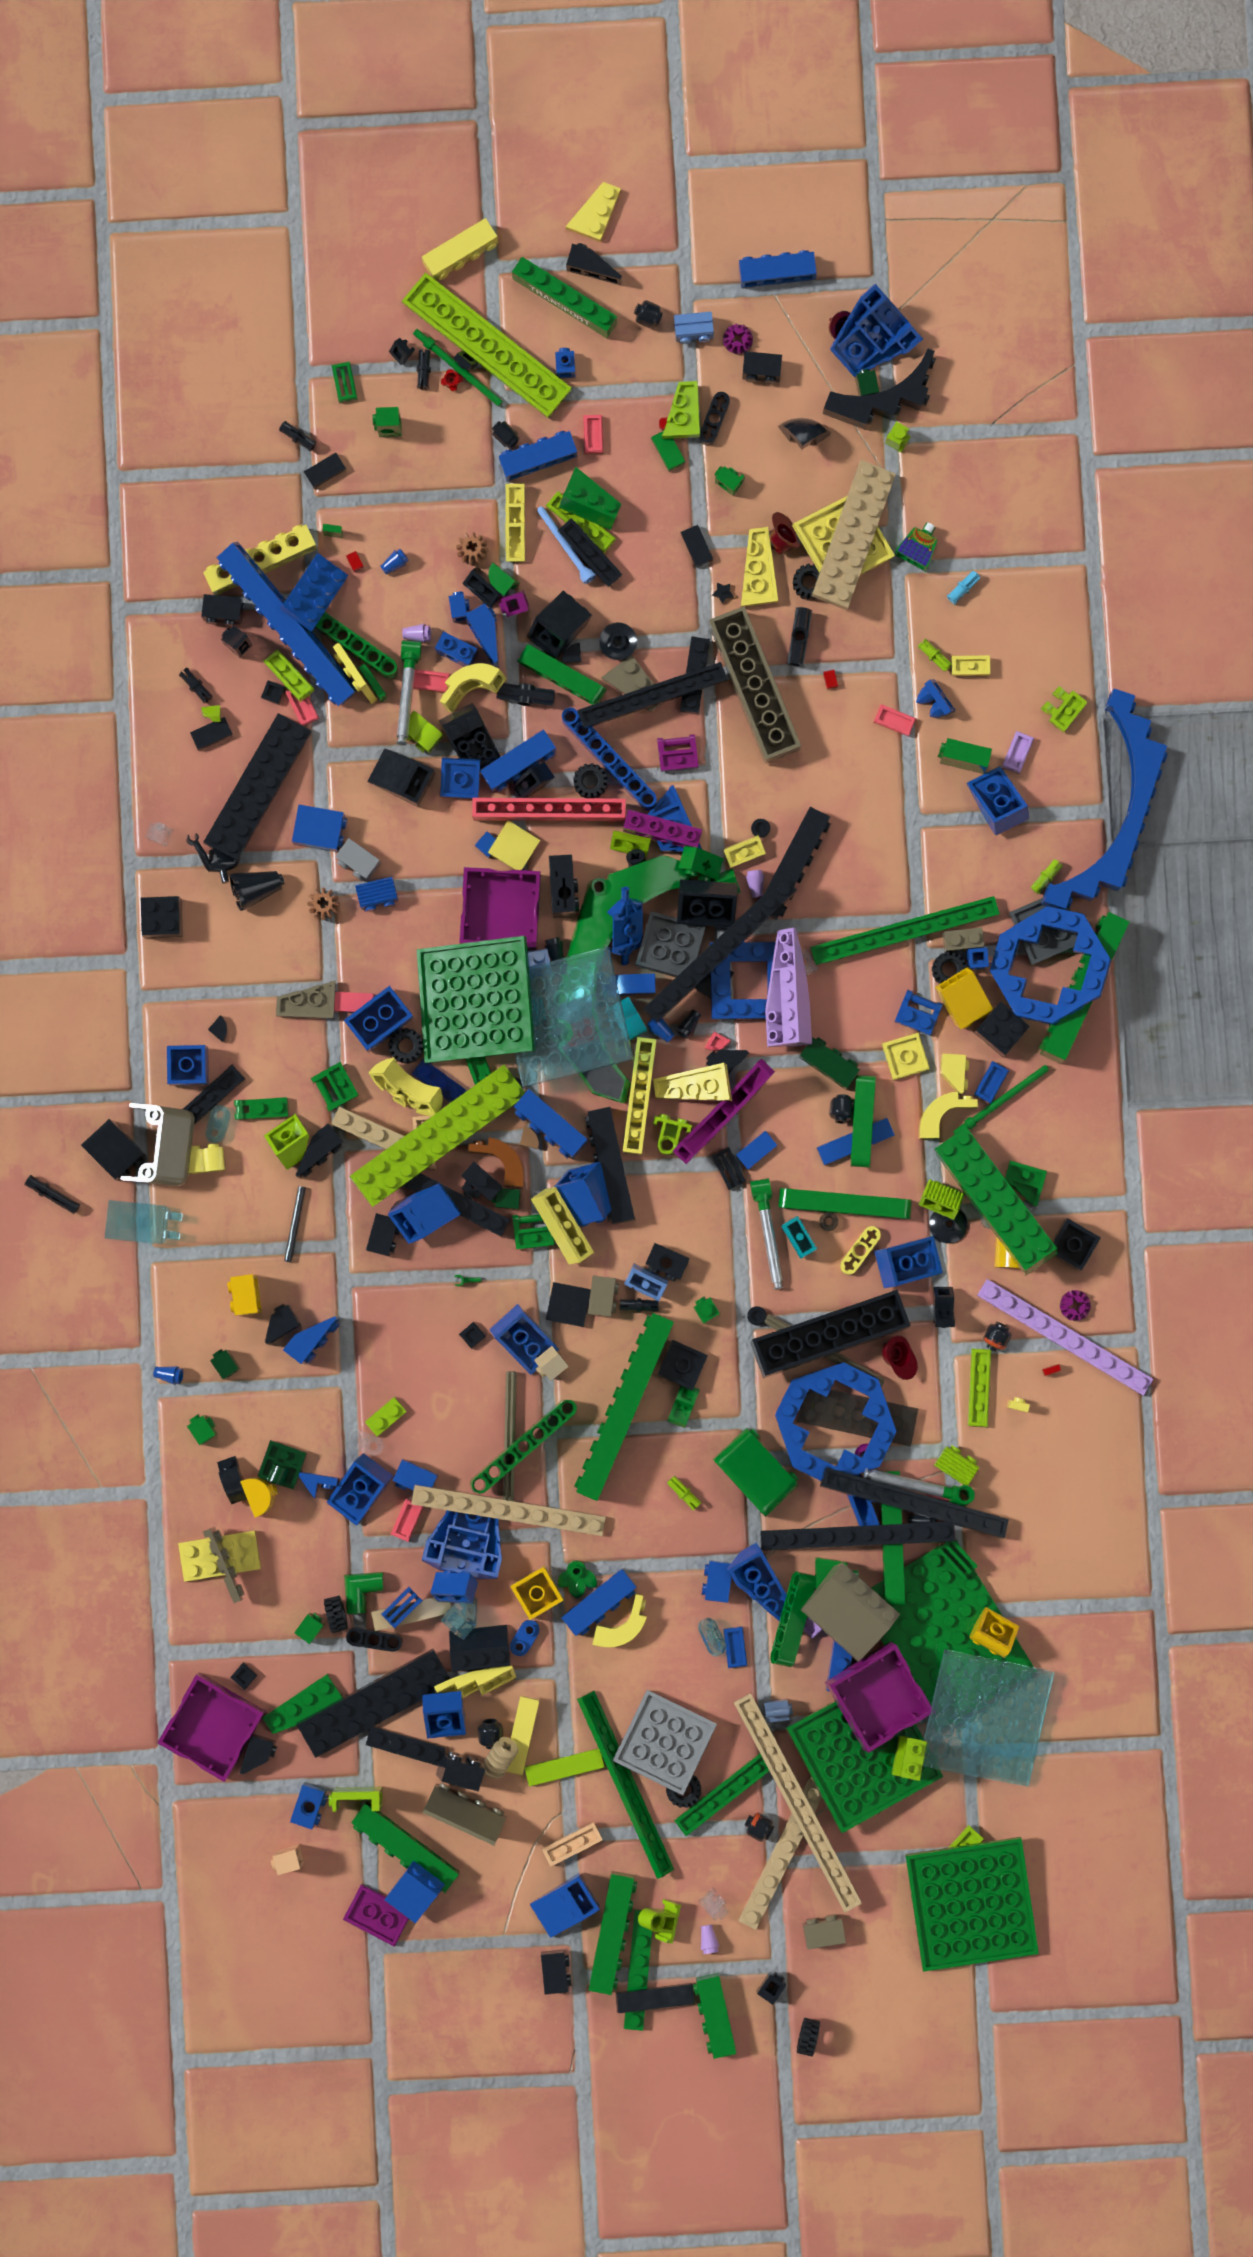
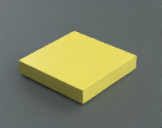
[488,820,540,870]
[882,1033,930,1080]

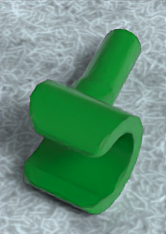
[454,1275,481,1286]

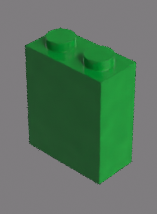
[938,738,992,774]

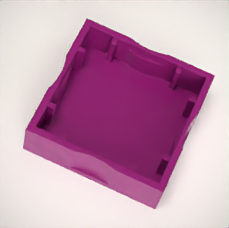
[459,867,541,950]
[825,1642,934,1753]
[157,1673,266,1782]

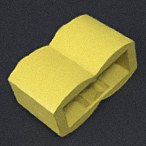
[188,1144,226,1174]

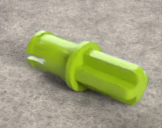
[918,639,952,672]
[1031,859,1063,894]
[667,1476,701,1511]

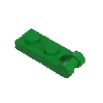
[234,1097,289,1120]

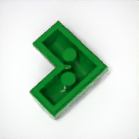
[344,1572,384,1614]

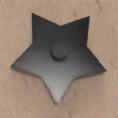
[712,583,734,604]

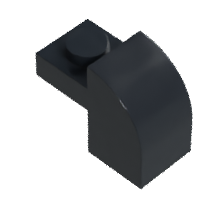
[933,1287,955,1328]
[217,1456,247,1504]

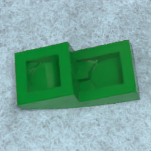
[667,1386,700,1428]

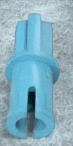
[947,571,980,605]

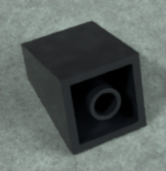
[526,590,592,659]
[81,1119,146,1181]

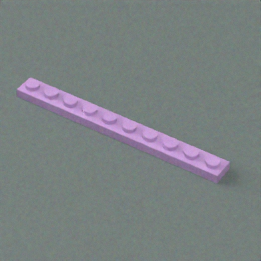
[977,1279,1153,1396]

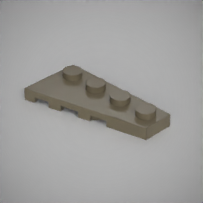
[203,1527,245,1603]

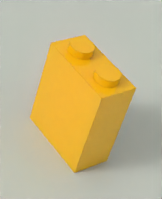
[935,967,993,1029]

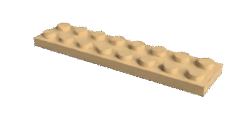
[811,460,896,610]

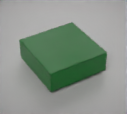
[322,524,344,538]

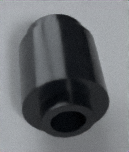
[492,421,520,449]

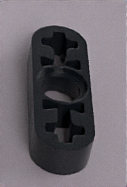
[699,392,730,446]

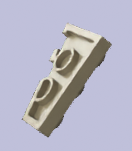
[276,980,336,1019]

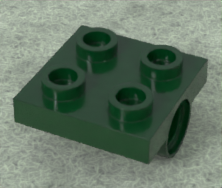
[257,1440,307,1490]

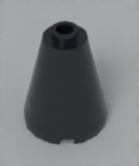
[229,871,284,911]

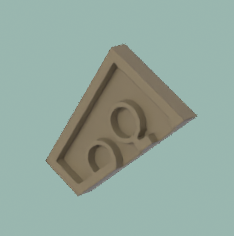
[601,655,663,713]

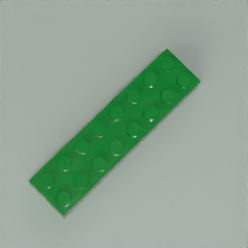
[1039,912,1130,1064]
[935,1127,1058,1276]

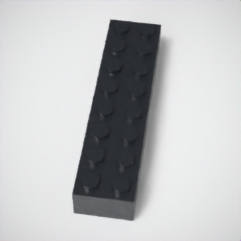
[750,1289,911,1378]

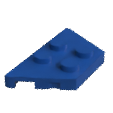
[647,785,702,853]

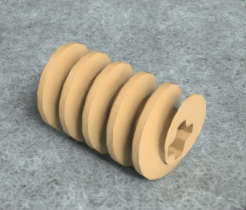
[482,1737,518,1779]

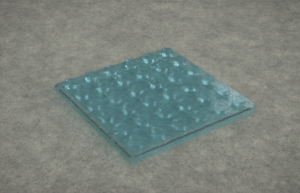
[515,947,634,1087]
[923,1649,1054,1787]

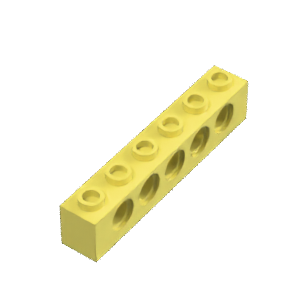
[203,524,317,595]
[623,1037,656,1155]

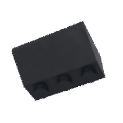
[449,1624,511,1672]

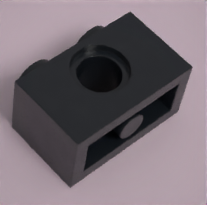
[645,1243,690,1282]

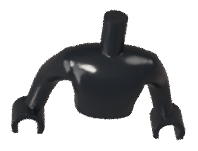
[186,833,241,884]

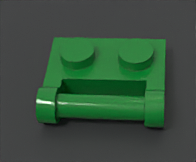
[311,1062,359,1112]
[512,1214,555,1250]

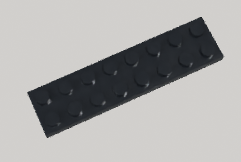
[203,713,312,861]
[297,1648,451,1758]

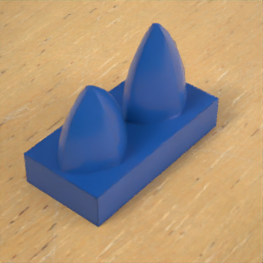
[916,679,955,718]

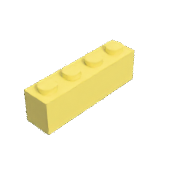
[422,218,498,280]
[531,1187,594,1265]

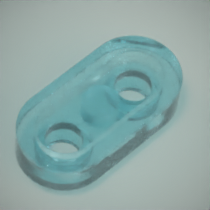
[205,1105,231,1143]
[698,1618,726,1657]

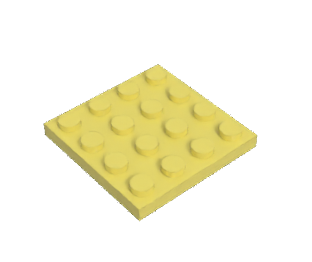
[792,496,895,575]

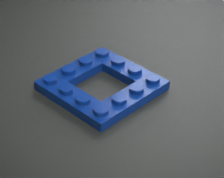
[709,942,776,1019]

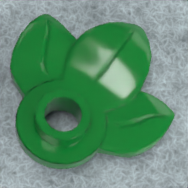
[558,1560,597,1598]

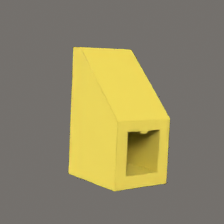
[940,1053,969,1095]

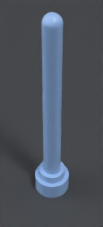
[537,506,596,584]

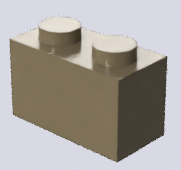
[942,927,984,953]
[588,1276,619,1317]
[803,1914,846,1950]

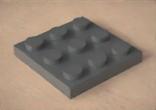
[1009,898,1078,965]
[635,911,706,977]

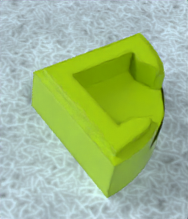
[201,705,221,722]

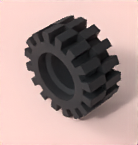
[792,563,819,600]
[573,763,608,798]
[931,951,967,984]
[388,1028,424,1064]
[324,1595,348,1633]
[666,1775,701,1808]
[796,2018,820,2057]

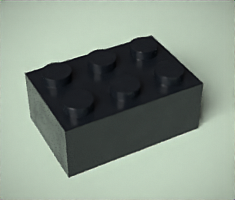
[677,879,737,927]

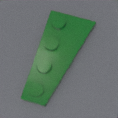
[262,1673,343,1734]

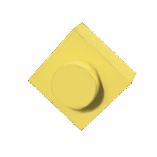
[1007,1397,1030,1412]

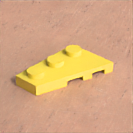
[565,182,621,242]
[333,643,378,704]

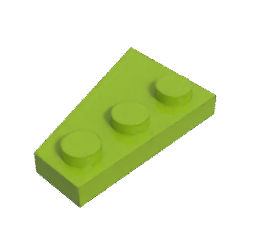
[662,381,700,439]

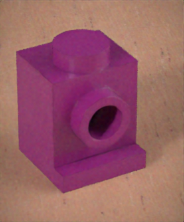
[499,590,530,617]

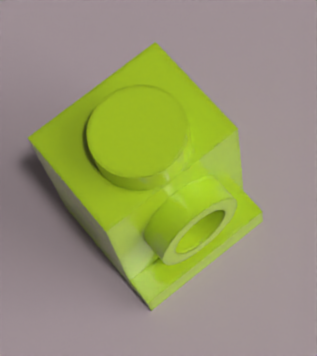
[885,421,911,453]

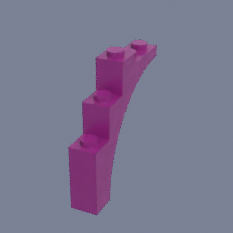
[673,1058,775,1164]

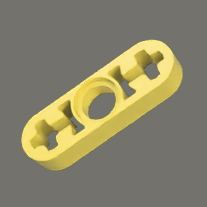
[840,1226,881,1275]

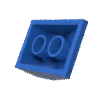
[465,603,499,669]
[967,766,1029,835]
[874,1236,943,1288]
[489,1304,560,1375]
[326,1453,394,1526]

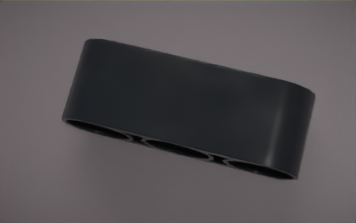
[346,1627,403,1652]

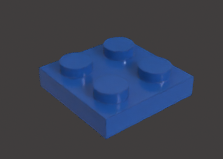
[440,757,480,798]

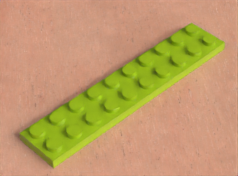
[402,272,572,418]
[349,1065,525,1208]

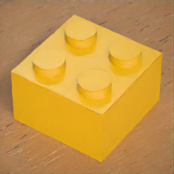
[227,1274,262,1316]
[510,1565,564,1620]

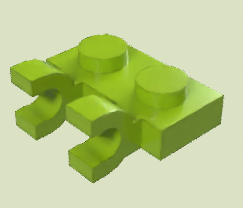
[1041,686,1087,732]

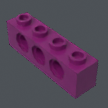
[623,810,702,848]

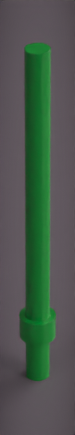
[413,328,503,407]
[953,1065,1049,1135]

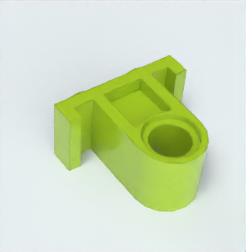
[653,1114,692,1155]
[638,1899,681,1944]

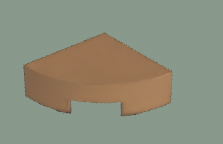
[520,1126,539,1150]

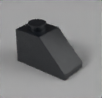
[221,625,253,658]
[509,762,555,798]
[706,1050,749,1074]
[265,1304,302,1345]
[240,1734,277,1774]

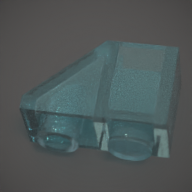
[441,1596,478,1640]

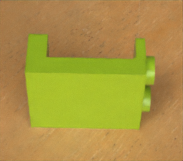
[891,1736,927,1781]
[329,1786,383,1812]

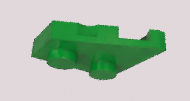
[1005,1161,1047,1207]

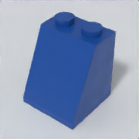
[554,1162,611,1227]

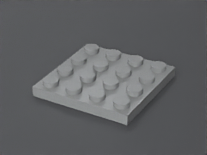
[613,1690,717,1796]

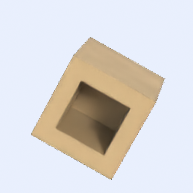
[534,1346,569,1381]

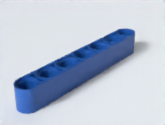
[562,707,657,810]

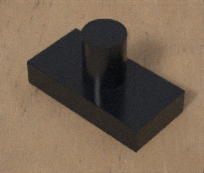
[462,1162,503,1201]

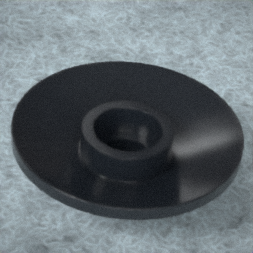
[599,622,637,660]
[929,1209,968,1244]

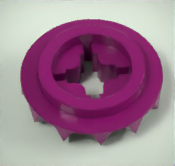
[723,323,753,354]
[1060,1290,1091,1321]

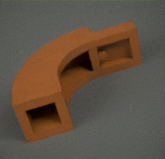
[468,1138,524,1188]

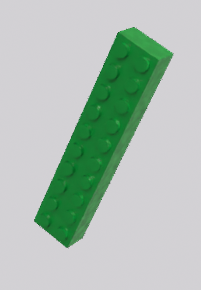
[574,1313,674,1501]

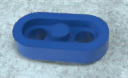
[510,1620,540,1656]

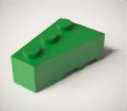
[558,466,621,530]

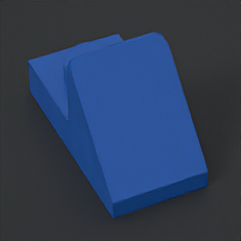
[299,1472,339,1498]

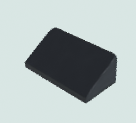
[462,567,502,607]

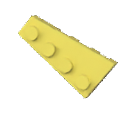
[741,527,778,607]
[653,1063,732,1101]

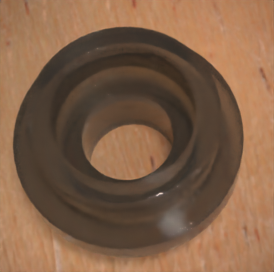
[819,1212,838,1231]

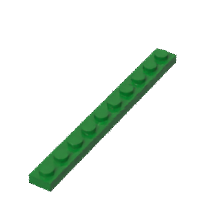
[810,896,1000,966]
[577,1691,675,1879]

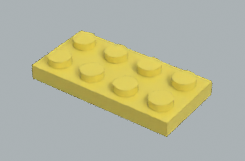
[178,1530,261,1582]

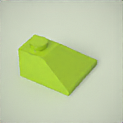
[264,1114,310,1170]

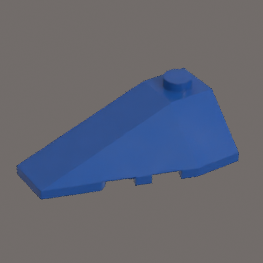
[727,1542,787,1621]

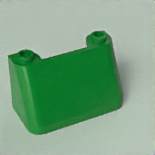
[713,1428,799,1517]

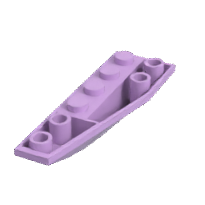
[765,928,812,1047]

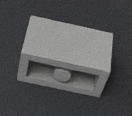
[335,838,381,881]

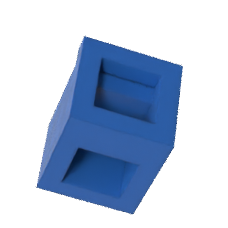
[555,348,576,378]
[449,591,470,622]
[966,948,989,970]

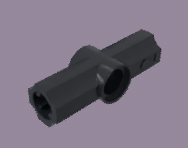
[787,607,812,667]
[496,683,555,707]

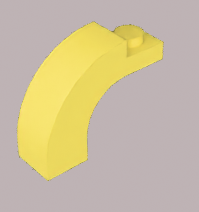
[440,663,507,713]
[919,1092,978,1139]
[592,1593,647,1647]

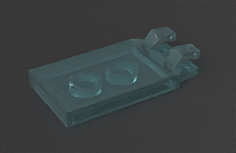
[104,1200,182,1244]

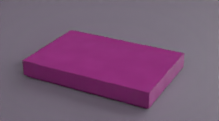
[343,1883,409,1947]

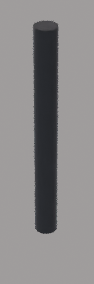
[284,1186,306,1263]

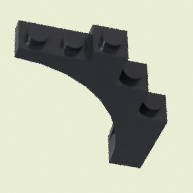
[823,348,936,430]

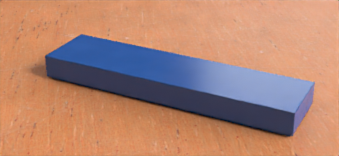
[817,1118,895,1165]

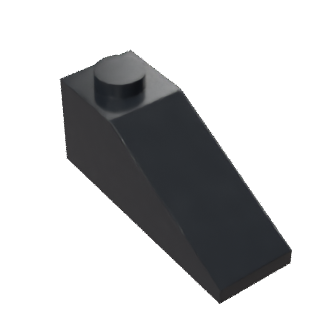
[566,243,622,285]

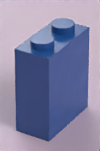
[292,804,348,852]
[384,1861,445,1924]

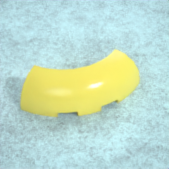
[369,1058,443,1116]

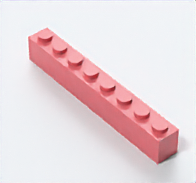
[472,798,626,821]

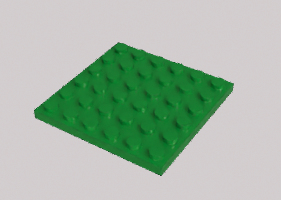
[416,936,535,1063]
[786,1701,943,1833]
[905,1837,1039,1972]

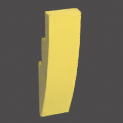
[505,483,525,561]
[434,1665,517,1698]
[506,1696,539,1775]

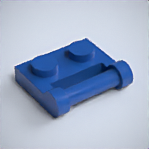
[894,989,943,1036]

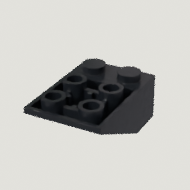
[439,703,501,768]
[367,748,435,807]

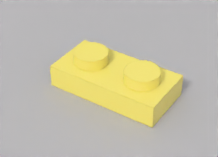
[951,655,990,676]
[723,835,766,868]

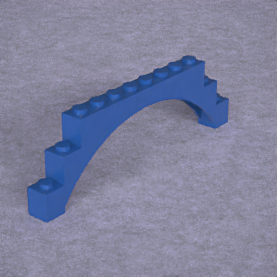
[1041,688,1168,910]

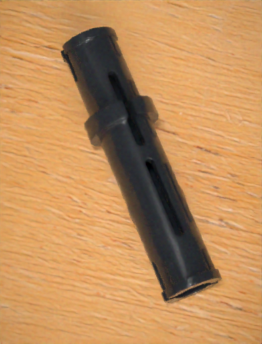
[24,1175,80,1215]

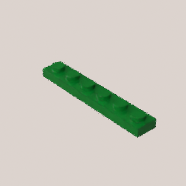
[674,1753,769,1836]
[624,1909,652,2031]

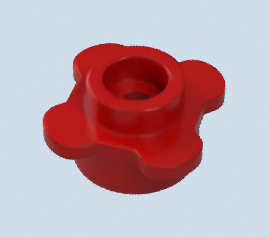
[441,369,463,392]

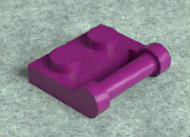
[657,734,699,772]

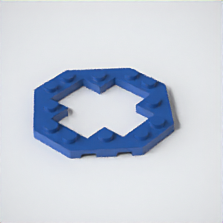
[990,906,1111,1025]
[775,1362,897,1481]

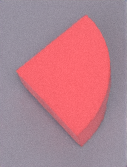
[705,1031,731,1051]

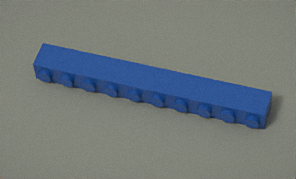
[216,542,358,706]

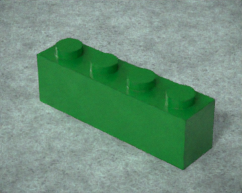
[693,1972,737,2059]

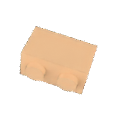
[271,1844,304,1875]

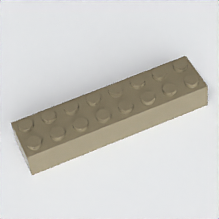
[708,606,801,764]

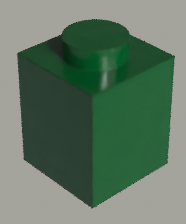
[855,369,880,396]
[492,1188,521,1210]
[210,1349,241,1380]

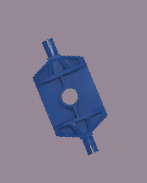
[608,887,643,965]

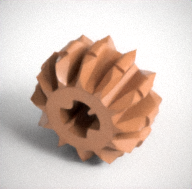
[456,532,488,565]
[307,887,340,920]

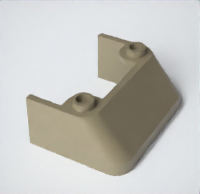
[121,1103,195,1187]

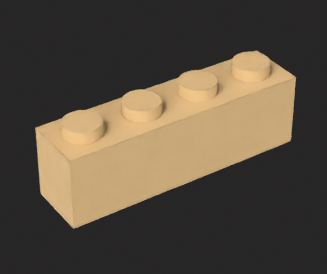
[331,1107,404,1150]

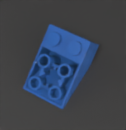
[388,1183,461,1244]
[283,1316,340,1364]
[530,1873,600,1938]

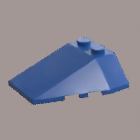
[830,283,923,377]
[422,1510,502,1580]

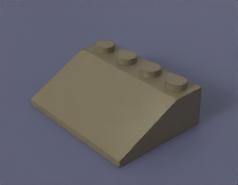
[801,1563,900,1662]
[423,1783,507,1846]

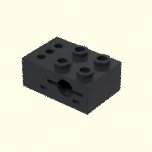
[549,854,580,918]

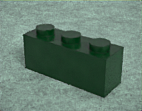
[799,1037,860,1090]

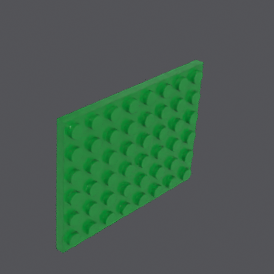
[871,1539,1036,1731]

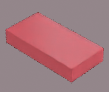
[583,415,603,454]
[413,669,450,693]
[286,691,319,726]
[873,704,916,737]
[334,992,374,1012]
[391,1499,424,1542]

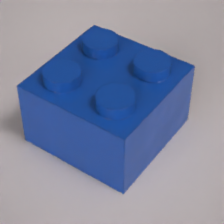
[167,1045,209,1086]
[422,1691,466,1739]

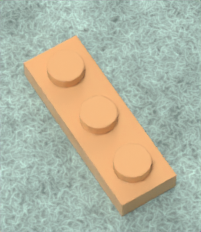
[542,1822,603,1867]

